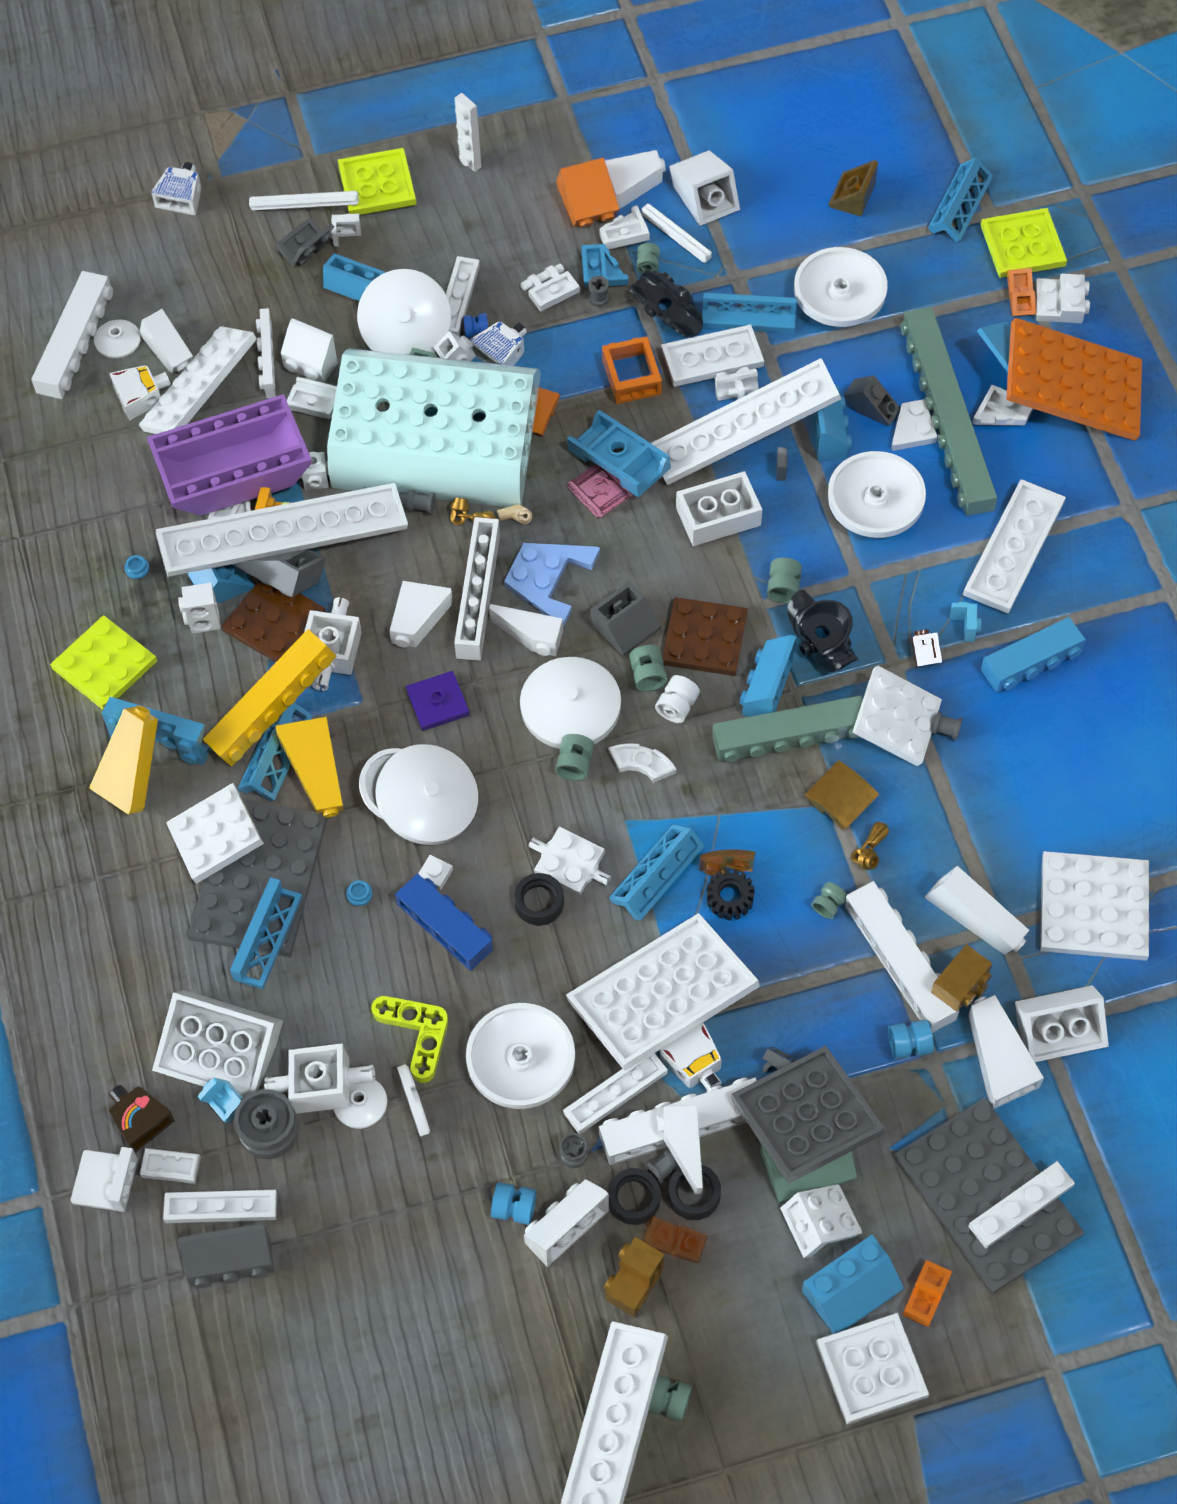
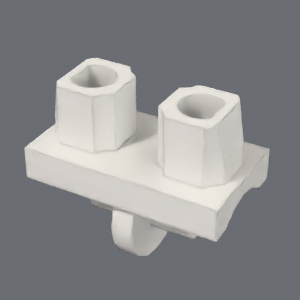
[715,367,759,401]

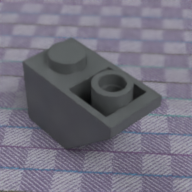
[844,375,901,426]

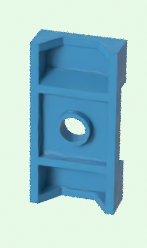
[567,410,671,498]
[102,697,212,765]

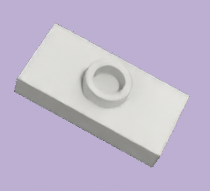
[140,1148,201,1184]

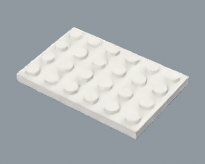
[566,913,760,1071]

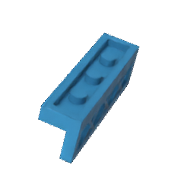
[928,157,993,242]
[702,293,797,334]
[238,703,313,802]
[609,824,705,921]
[230,877,303,990]

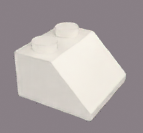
[281,318,338,383]

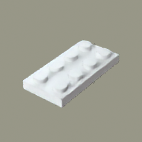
[661,325,764,387]

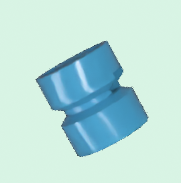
[888,1019,934,1060]
[491,1182,537,1225]

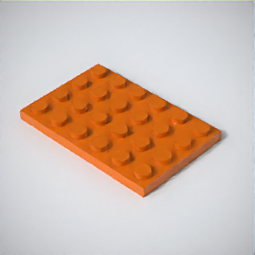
[1006,318,1142,441]

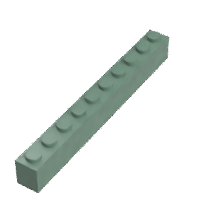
[900,307,997,516]

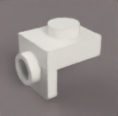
[330,214,361,247]

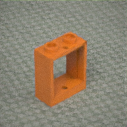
[602,336,662,404]

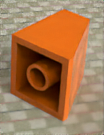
[556,158,619,228]

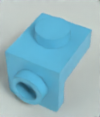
[950,602,981,642]
[198,1077,243,1123]

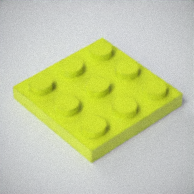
[338,148,416,215]
[981,208,1067,278]
[50,615,157,710]

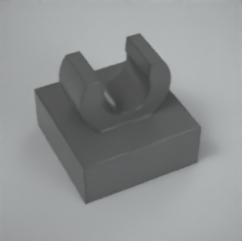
[763,1046,797,1073]

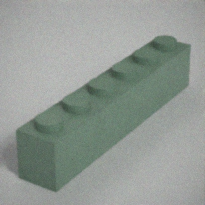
[712,696,863,762]

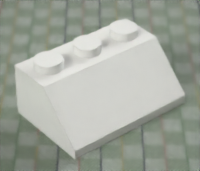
[1015,985,1109,1062]
[524,1179,609,1267]

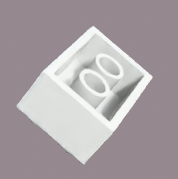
[676,471,762,546]

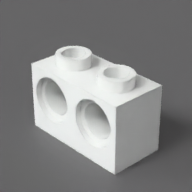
[178,583,221,634]

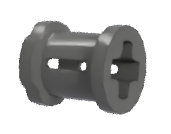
[588,276,609,307]
[932,712,963,740]
[645,1149,680,1185]

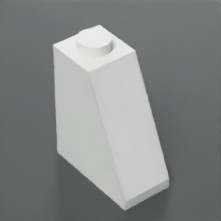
[605,150,666,209]
[139,309,193,374]
[390,581,453,647]

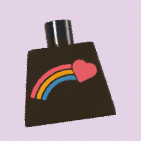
[109,1085,175,1153]

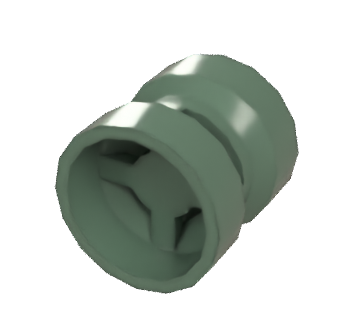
[636,243,660,274]
[811,882,847,919]

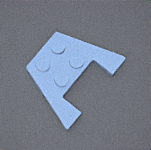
[504,543,600,628]

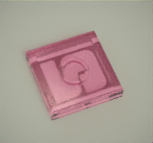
[568,464,634,519]

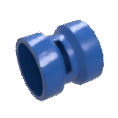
[463,313,488,338]

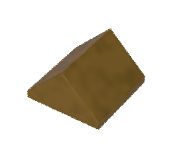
[828,160,878,217]

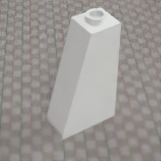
[925,866,1029,955]
[968,995,1044,1109]

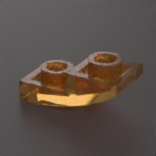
[699,849,756,876]
[643,1216,708,1263]

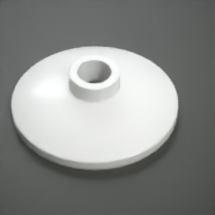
[94,320,141,359]
[334,1080,387,1129]

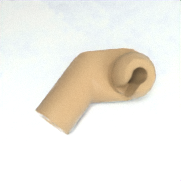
[496,504,532,524]

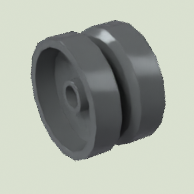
[234,1089,299,1159]

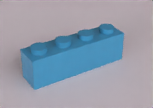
[323,253,386,301]
[981,617,1086,693]

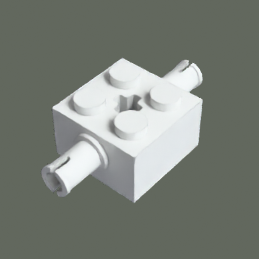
[304,598,362,691]
[264,1044,375,1114]

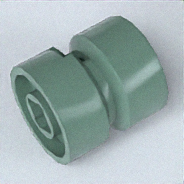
[767,557,802,604]
[629,645,668,692]
[555,734,594,781]
[648,1374,693,1422]

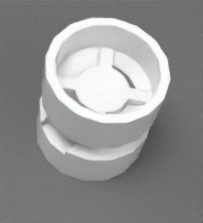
[655,675,700,723]

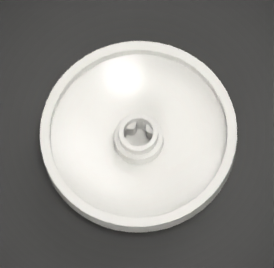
[794,247,887,327]
[357,269,451,355]
[828,451,926,538]
[520,657,621,749]
[376,744,478,845]
[466,1003,575,1109]

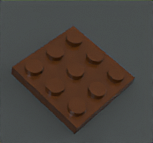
[221,580,326,663]
[663,597,748,676]

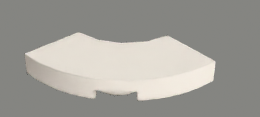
[608,743,677,783]
[397,1064,430,1136]

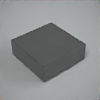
[776,447,787,481]

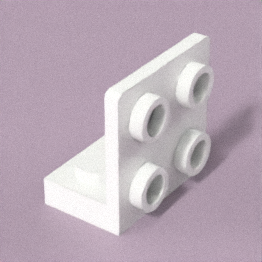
[71,1147,138,1212]
[780,1184,862,1258]

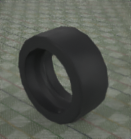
[514,873,564,926]
[668,1164,721,1220]
[608,1168,661,1225]

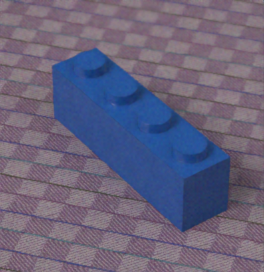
[395,873,493,971]

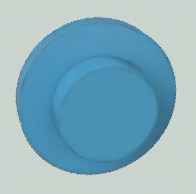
[124,555,149,579]
[346,880,373,906]

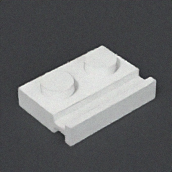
[287,377,337,420]

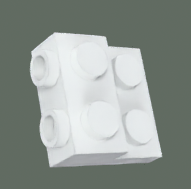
[1035,274,1090,323]

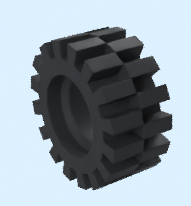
[707,869,754,920]

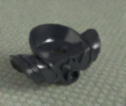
[629,269,703,338]
[787,590,858,673]

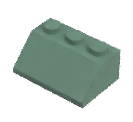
[760,1144,857,1204]

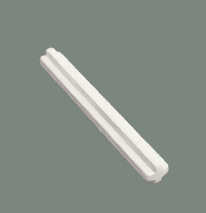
[249,191,359,210]

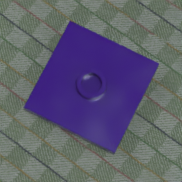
[405,671,470,731]

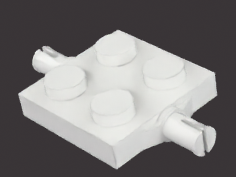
[529,827,611,896]

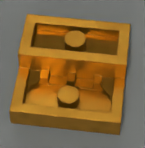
[804,760,879,830]

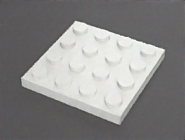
[1040,851,1149,961]

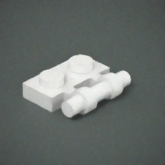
[520,263,580,312]

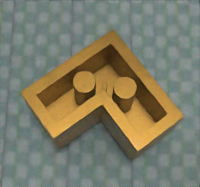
[931,944,993,1012]
[604,1237,664,1318]

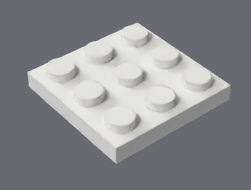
[852,666,942,766]
[166,783,264,884]
[816,1313,929,1424]

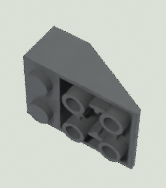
[233,549,326,597]

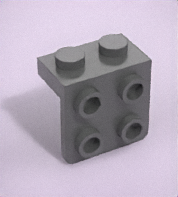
[275,217,335,267]

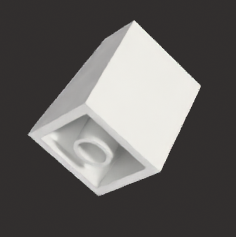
[669,151,740,226]

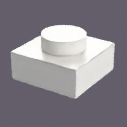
[418,855,453,891]

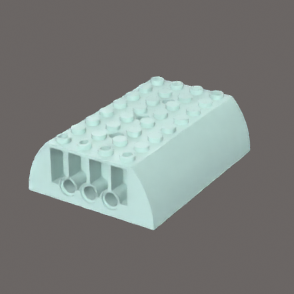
[327,349,541,507]

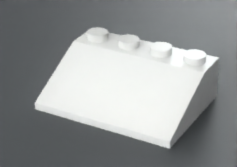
[152,990,283,1098]

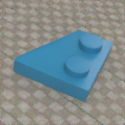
[581,244,628,287]

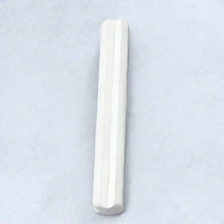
[641,204,712,263]

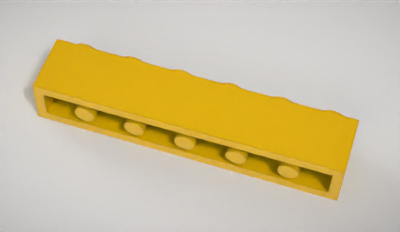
[202,629,337,767]

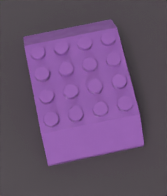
[147,394,312,516]

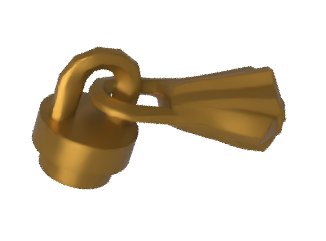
[450,498,497,525]
[851,821,889,870]

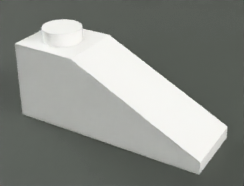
[489,604,563,656]
[658,1105,703,1194]

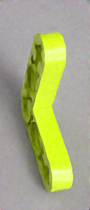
[371,996,448,1083]

